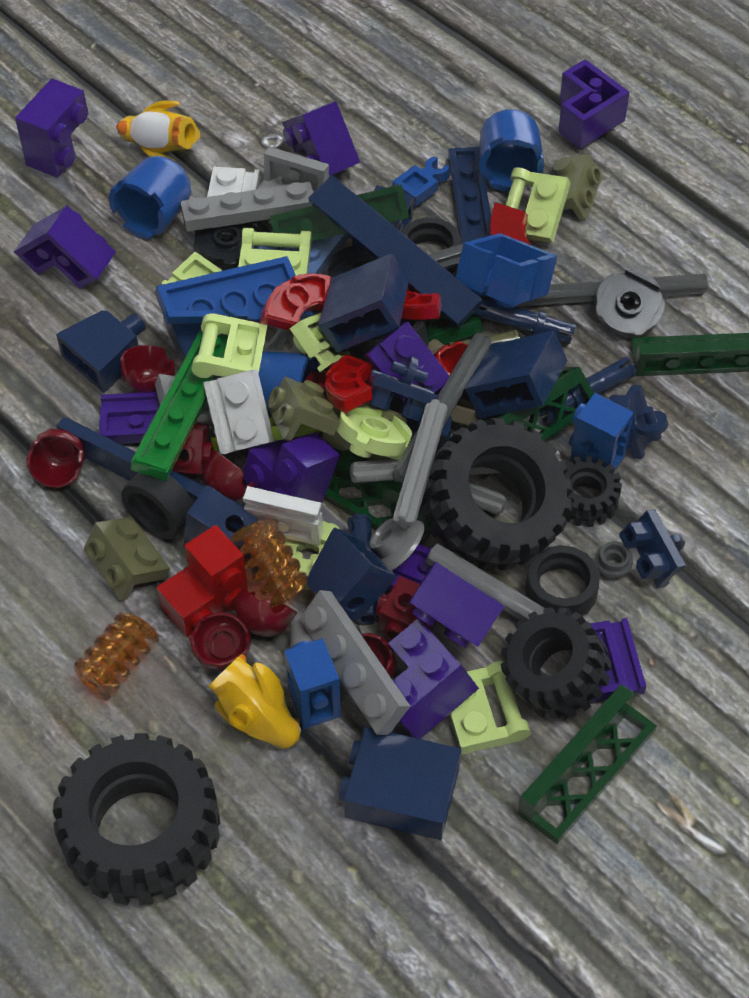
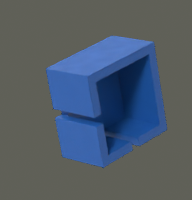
[456,233,557,308]

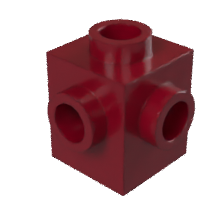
[172,424,214,479]
[376,576,432,640]

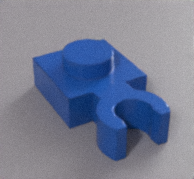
[392,156,450,207]

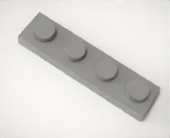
[181,182,313,232]
[299,590,411,735]

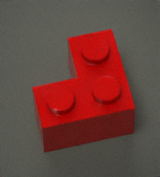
[156,525,249,638]

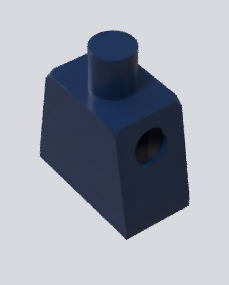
[56,310,146,393]
[183,485,272,567]
[307,527,397,621]

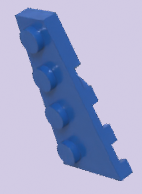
[155,256,313,324]

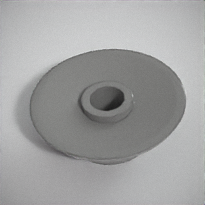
[369,518,424,571]

